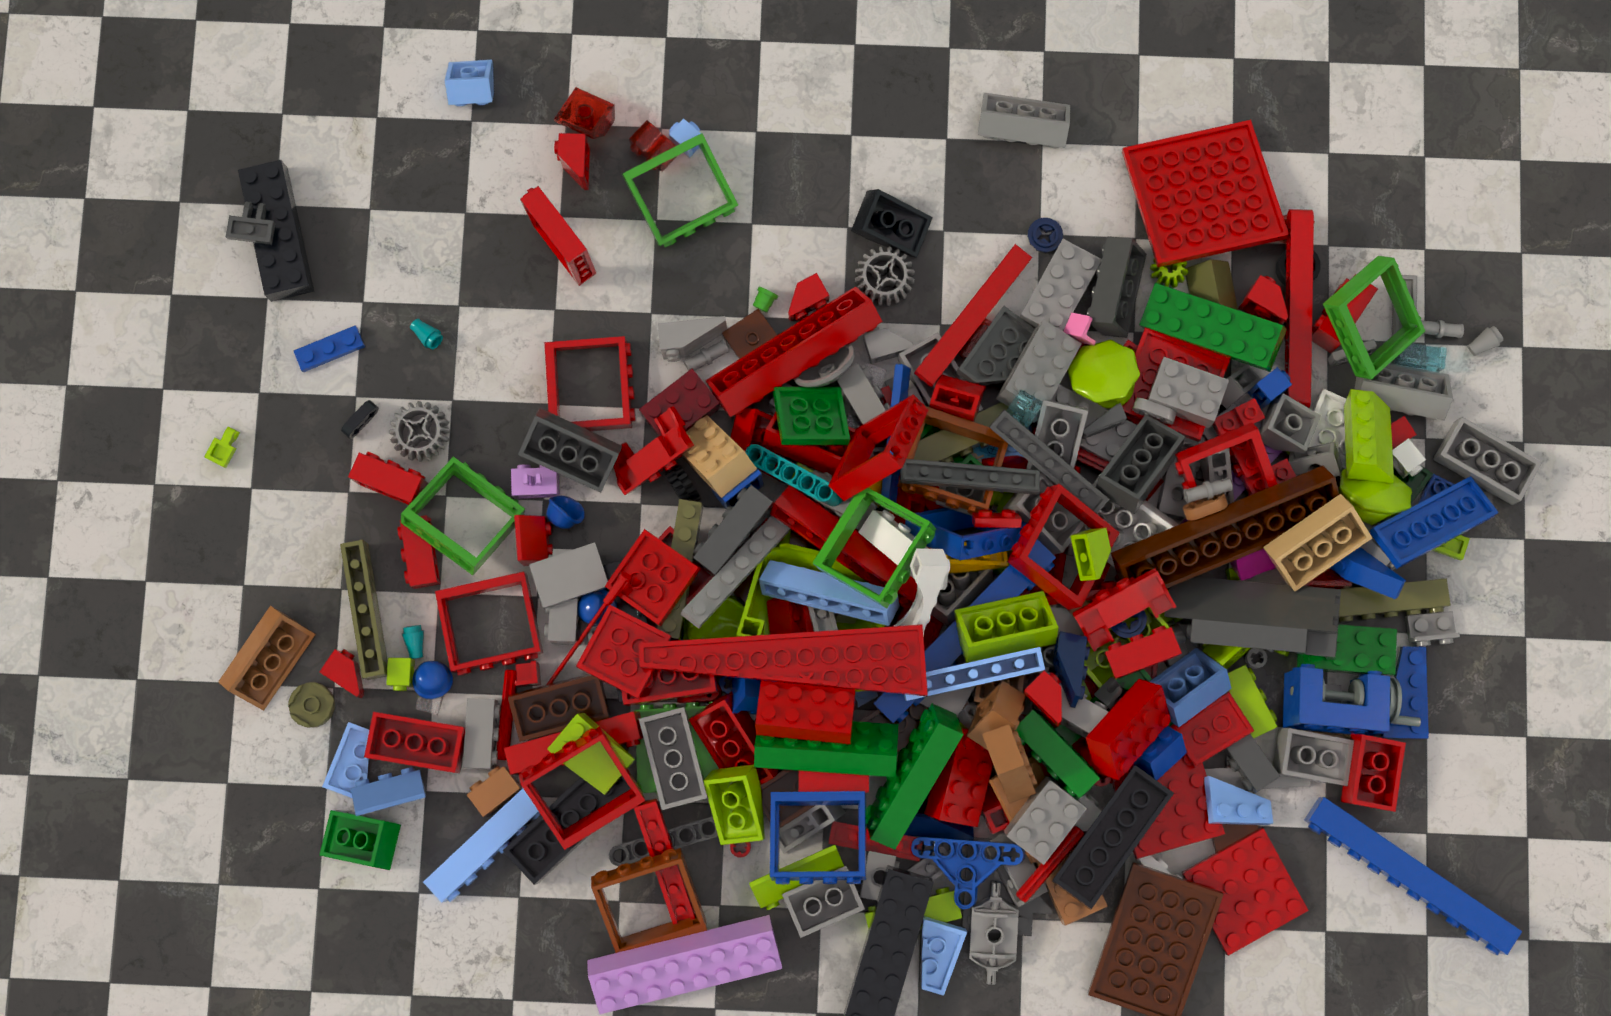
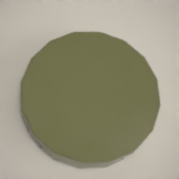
[288,682,335,728]

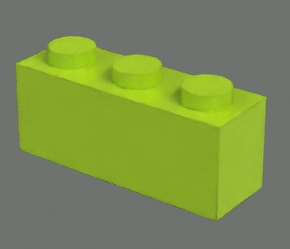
[1226,665,1277,738]

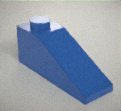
[1330,547,1406,599]

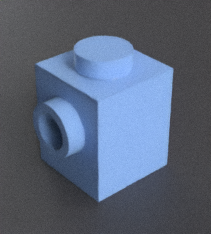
[669,118,701,158]

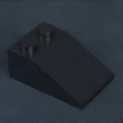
[851,189,933,258]

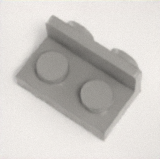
[1405,611,1460,647]

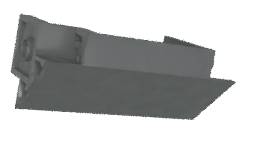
[1164,577,1341,660]

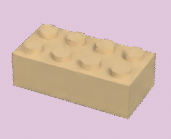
[682,415,757,498]
[1263,494,1372,591]

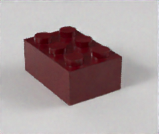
[639,368,721,436]

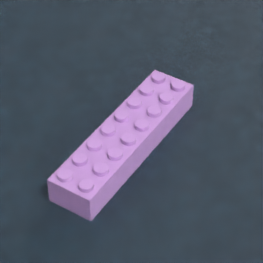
[587,915,782,1014]

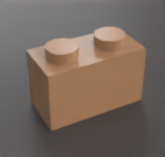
[467,766,522,817]

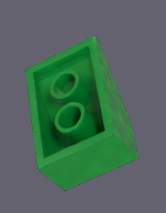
[319,810,401,870]

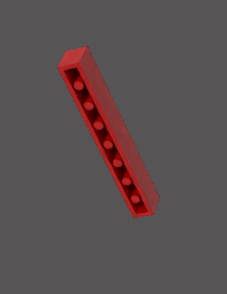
[770,485,917,611]

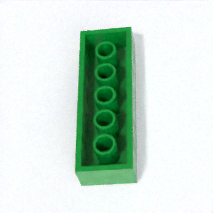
[1139,283,1287,372]
[866,703,964,850]
[754,721,899,777]

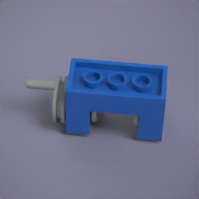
[1283,664,1421,736]

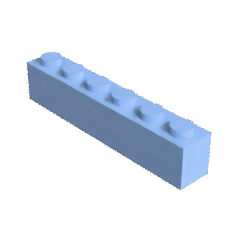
[759,560,900,626]
[904,647,1045,701]
[423,788,541,903]

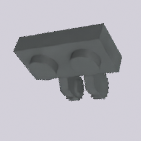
[225,201,276,245]

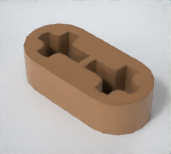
[1183,493,1228,520]

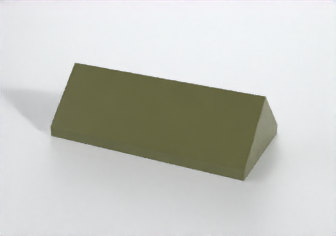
[1186,259,1238,310]

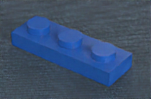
[293,325,365,372]

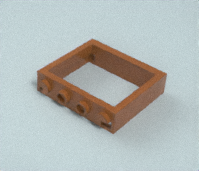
[897,406,1008,515]
[591,848,707,953]

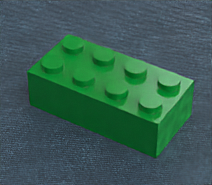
[1297,625,1397,676]
[1015,709,1101,798]

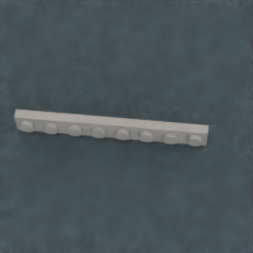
[681,515,791,629]

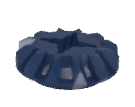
[1027,218,1063,253]
[1111,610,1147,638]

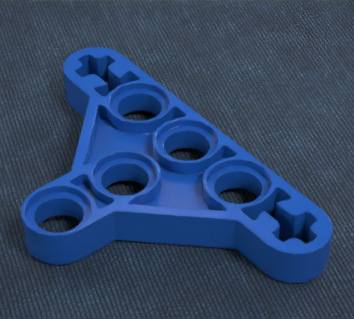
[911,836,1026,909]

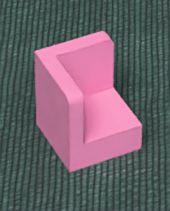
[1063,313,1096,345]

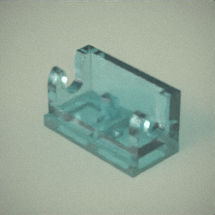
[1394,343,1447,372]
[1006,390,1042,429]

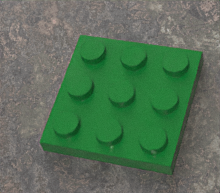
[773,387,850,445]

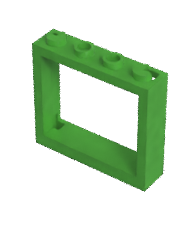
[622,133,738,247]
[1323,256,1425,380]
[401,457,525,575]
[812,488,936,609]

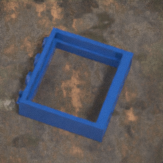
[905,507,1027,561]
[770,791,866,885]

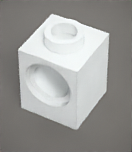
[1392,438,1426,478]

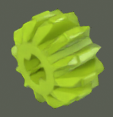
[1150,258,1188,288]

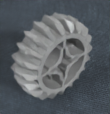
[855,246,915,306]
[389,401,450,462]

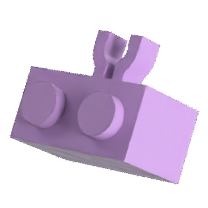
[511,465,560,499]

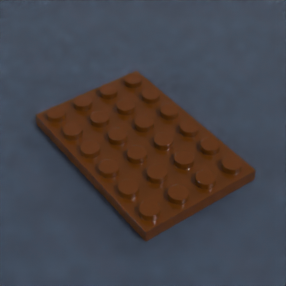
[1088,862,1224,1016]

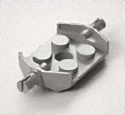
[969,881,1019,985]

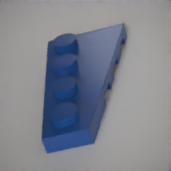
[1380,646,1429,739]

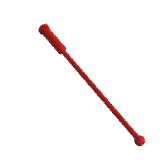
[546,571,631,685]

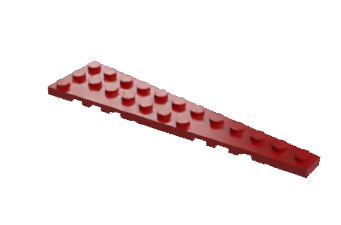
[639,625,928,697]

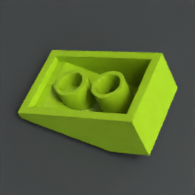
[547,713,635,795]
[703,764,765,845]

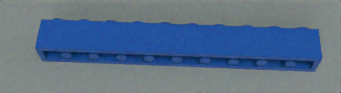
[873,539,1056,723]
[1304,797,1522,956]

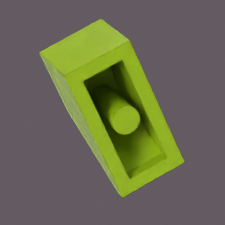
[1070,528,1111,581]

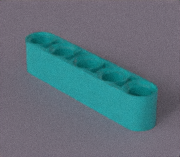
[745,444,842,507]

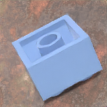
[445,60,494,106]

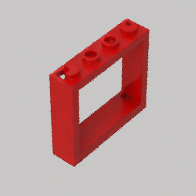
[520,186,596,286]
[544,336,636,431]
[828,394,929,501]
[1175,423,1277,489]
[1007,484,1120,610]
[435,571,543,676]
[519,726,645,850]

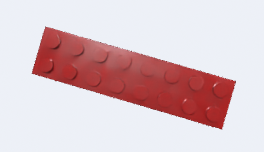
[705,286,883,417]

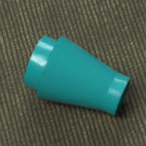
[410,319,443,350]
[402,625,424,659]

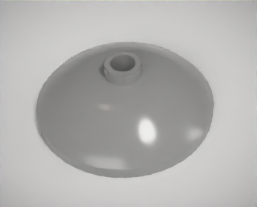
[794,344,855,388]

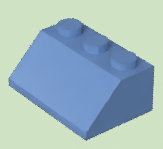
[1150,648,1232,727]
[351,766,427,816]

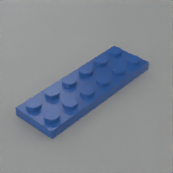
[1369,476,1499,569]

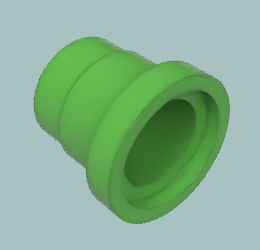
[752,286,778,313]

